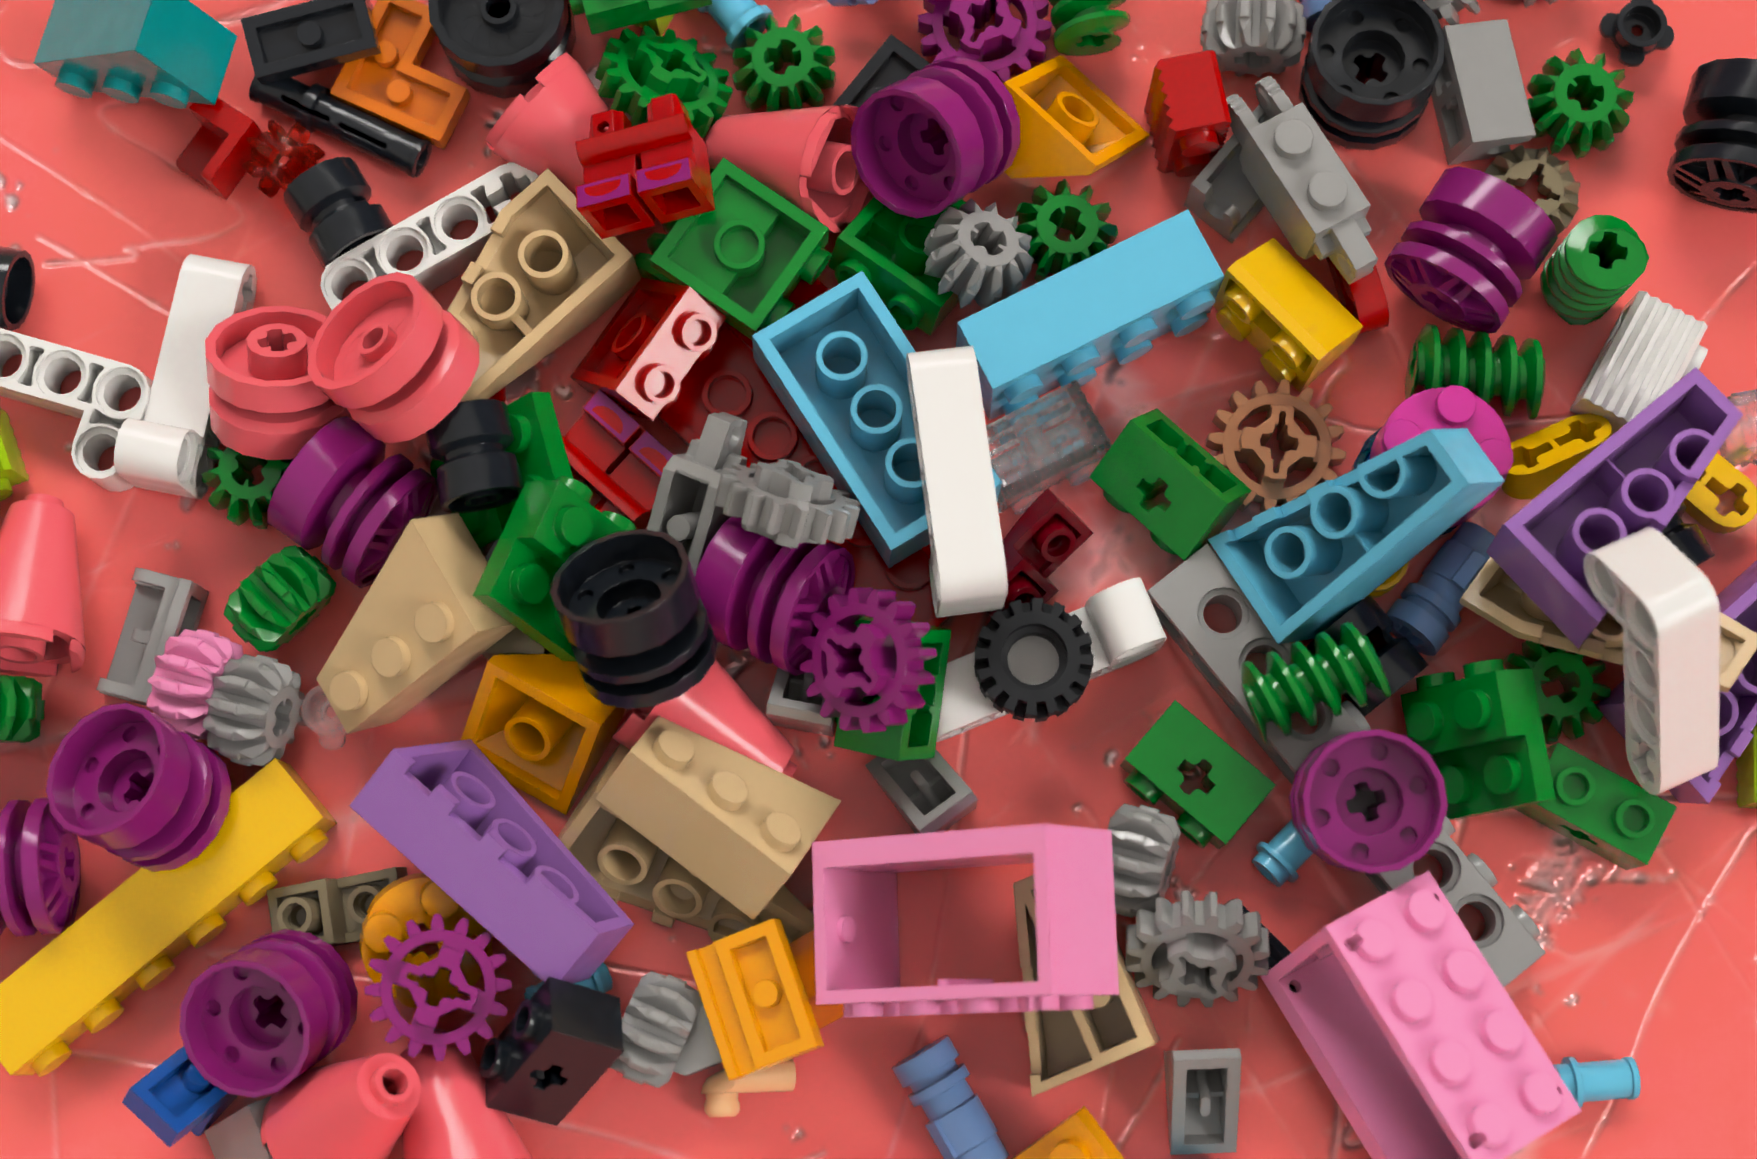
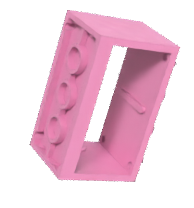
[812,824,1119,1018]
[1261,870,1582,1159]

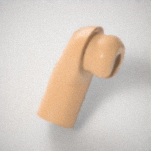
[701,1059,796,1117]

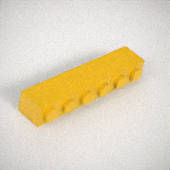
[0,758,337,1077]

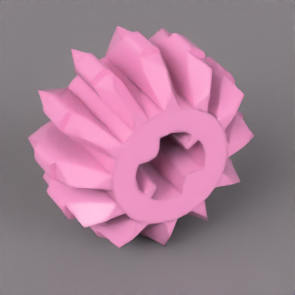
[147,629,244,740]

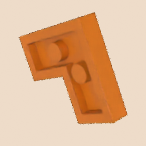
[330,0,471,149]

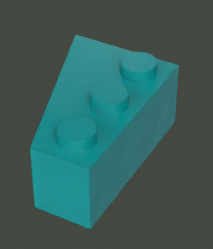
[33,0,237,109]

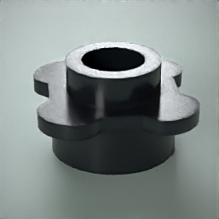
[1599,0,1674,67]

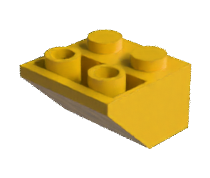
[1213,238,1363,393]

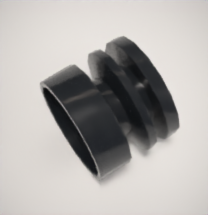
[1299,0,1445,150]
[1667,58,1757,213]
[550,529,717,709]

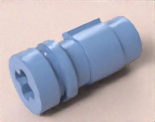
[1386,522,1495,656]
[892,1035,1009,1159]

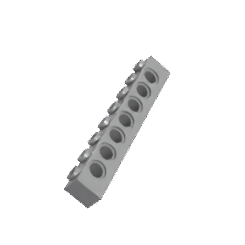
[1147,543,1546,987]

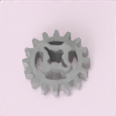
[714,459,860,548]
[1126,891,1270,1008]

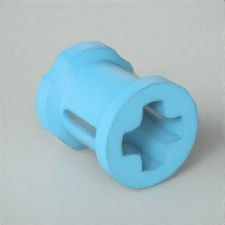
[697,0,773,50]

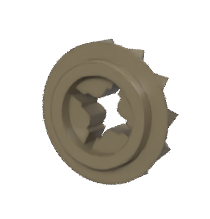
[1485,144,1580,235]

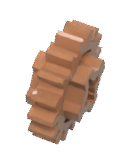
[1205,379,1346,513]

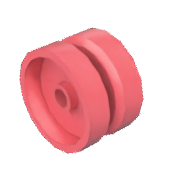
[308,272,480,444]
[205,306,351,460]

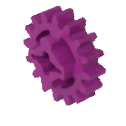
[918,0,1052,83]
[800,588,937,733]
[364,914,512,1061]

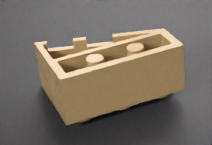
[316,513,516,734]
[595,716,841,920]
[1013,875,1160,1096]

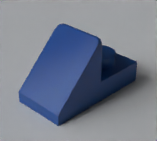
[122,1046,238,1148]

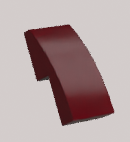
[987,488,1093,616]

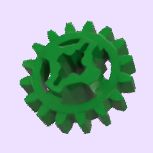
[595,25,733,138]

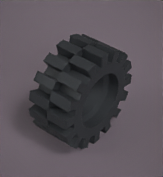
[974,598,1094,722]

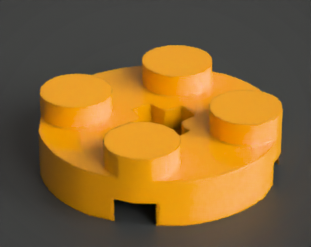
[359,873,493,1008]

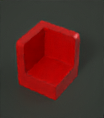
[176,97,269,200]

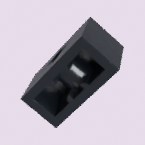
[480,976,624,1126]

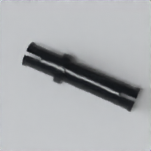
[249,76,432,178]

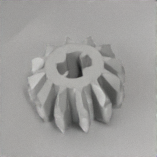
[1200,0,1307,77]
[923,198,1034,309]
[203,654,305,767]
[1107,804,1181,918]
[610,971,702,1088]

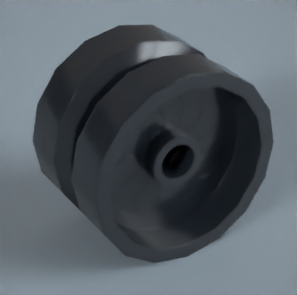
[428,0,576,98]

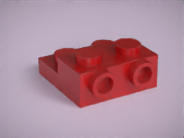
[570,278,727,421]

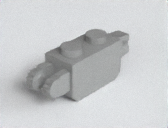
[1226,76,1378,285]
[647,412,748,576]

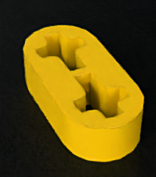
[1501,413,1613,499]
[1683,453,1757,534]

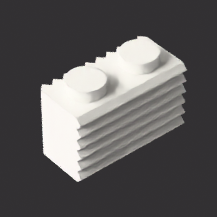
[1570,290,1708,434]

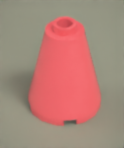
[485,52,610,196]
[704,104,873,233]
[0,493,86,677]
[612,659,797,778]
[399,1029,533,1159]
[260,1053,421,1159]

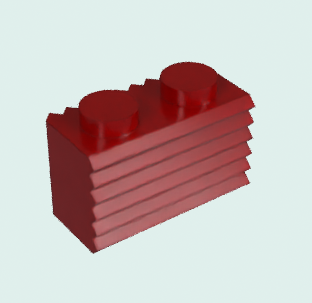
[1144,50,1232,177]

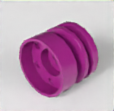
[851,56,1020,219]
[1384,166,1558,333]
[267,416,438,588]
[695,516,855,676]
[46,703,232,872]
[1289,729,1448,874]
[0,798,81,937]
[179,929,358,1098]

